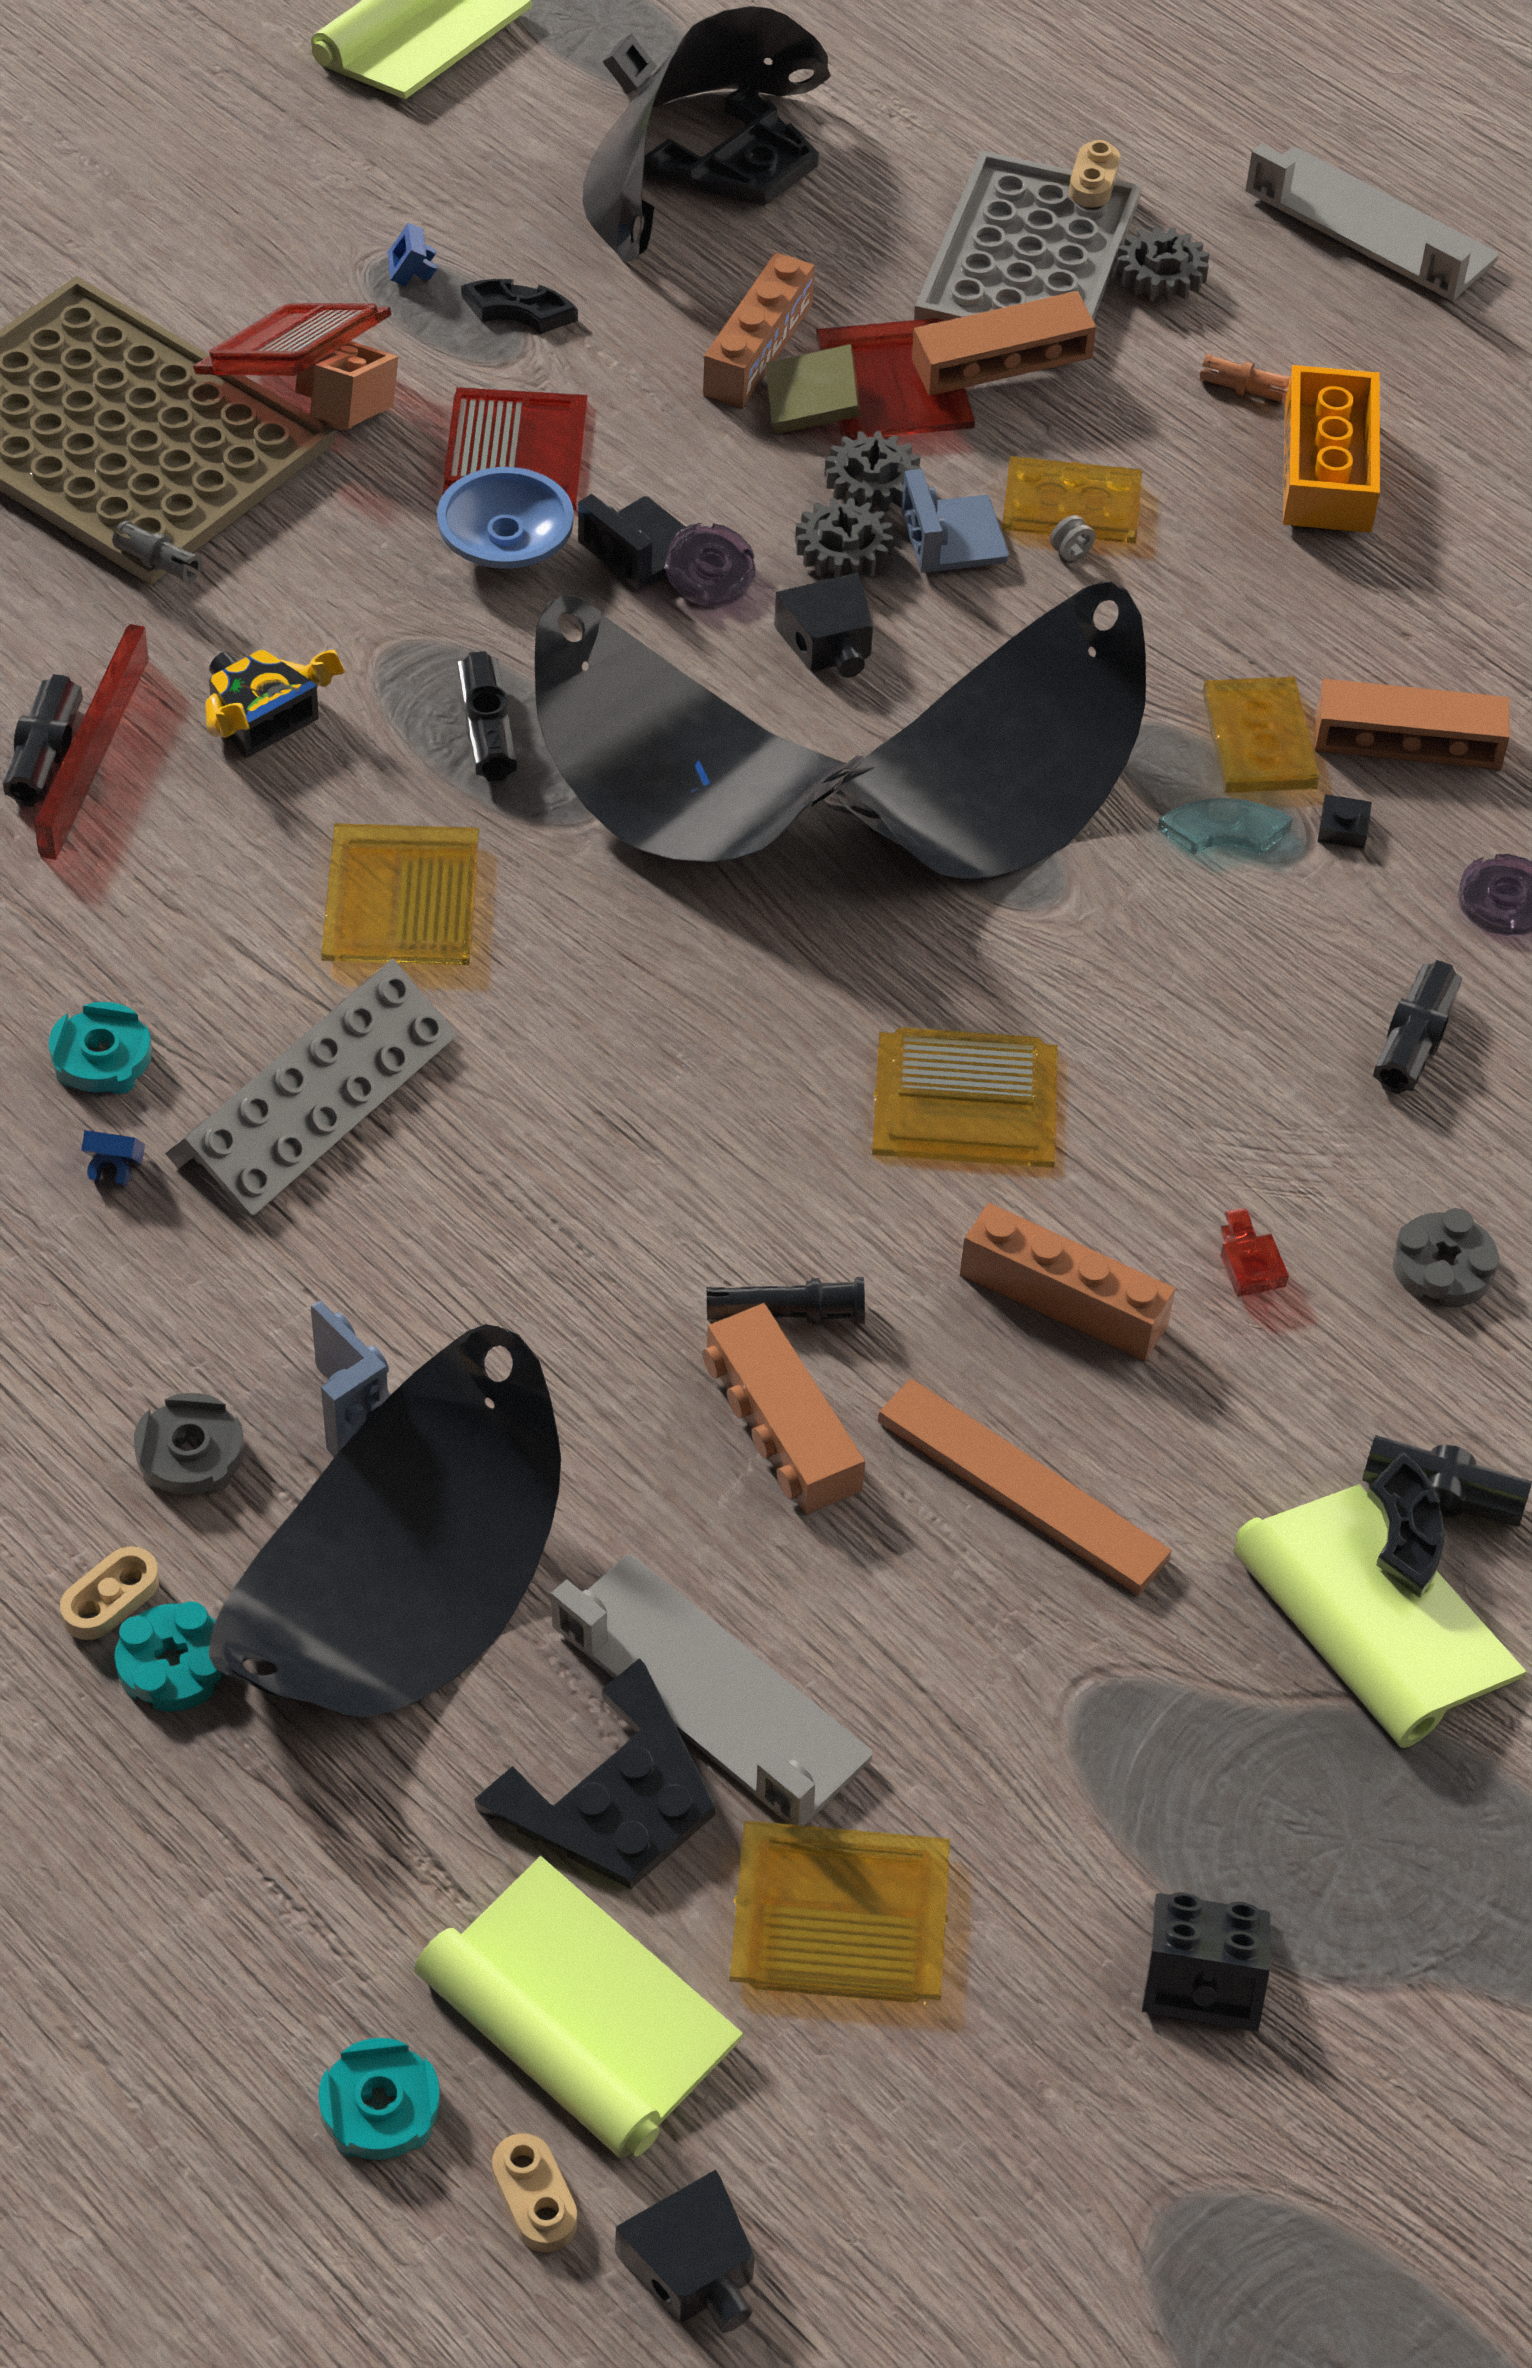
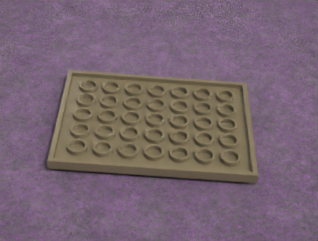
[0,276,336,585]

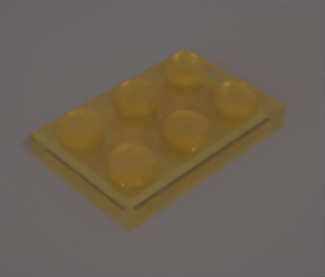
[1002,456,1142,544]

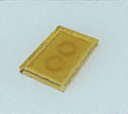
[1202,676,1319,793]

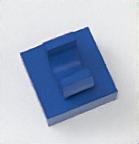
[387,222,438,286]
[81,1130,145,1186]

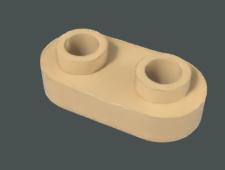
[1069,140,1120,207]
[60,1546,159,1640]
[492,2133,577,2253]

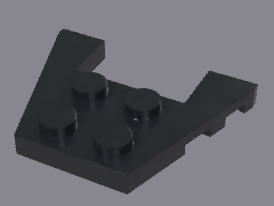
[644,81,819,206]
[474,1658,716,1889]

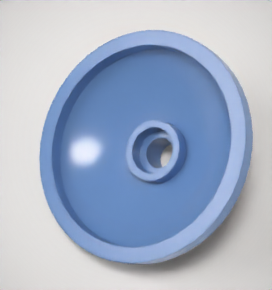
[437,467,574,569]

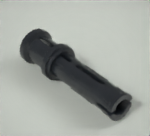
[706,1277,865,1325]

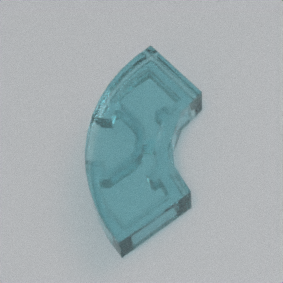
[1157,798,1293,855]

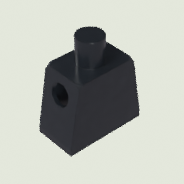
[774,573,873,678]
[615,2169,755,2333]

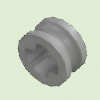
[1050,515,1096,561]

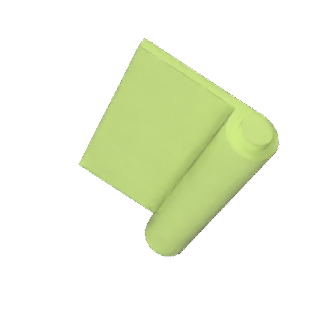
[311,0,532,99]
[1233,1484,1527,1748]
[414,1856,744,2158]

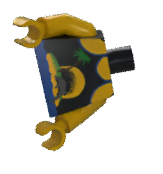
[205,650,346,759]

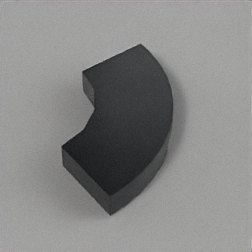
[461,279,578,334]
[1367,1451,1445,1598]

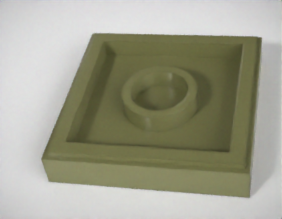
[766,344,860,435]

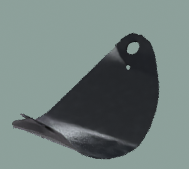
[582,6,831,261]
[824,581,1146,879]
[534,594,875,862]
[209,1324,561,1717]

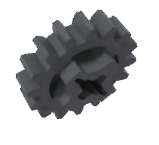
[1116,226,1209,302]
[824,431,922,512]
[795,498,894,578]

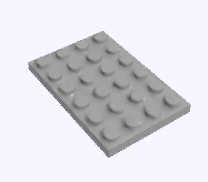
[914,150,1142,324]

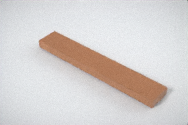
[878,1378,1172,1596]

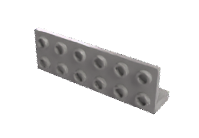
[1245,143,1499,301]
[165,959,456,1217]
[551,1554,873,1832]

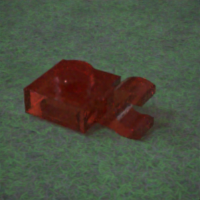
[1220,1207,1289,1297]

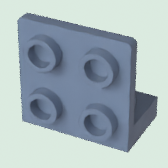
[901,469,1009,573]
[311,1301,390,1457]

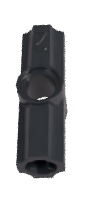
[458,651,517,782]
[3,674,83,807]
[1373,960,1462,1094]
[1362,1435,1532,1527]

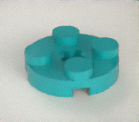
[49,1002,152,1094]
[115,1601,226,1712]
[318,2038,440,2160]

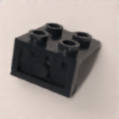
[578,494,694,590]
[1142,1892,1270,2032]

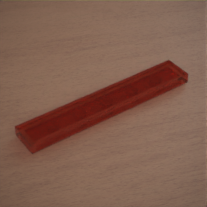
[34,624,149,860]

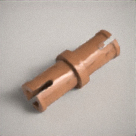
[1199,353,1290,404]

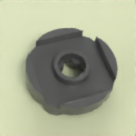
[1393,1208,1499,1307]
[134,1393,244,1495]

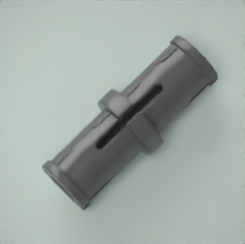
[112,521,202,583]

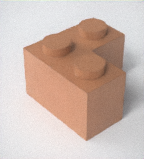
[295,332,399,430]

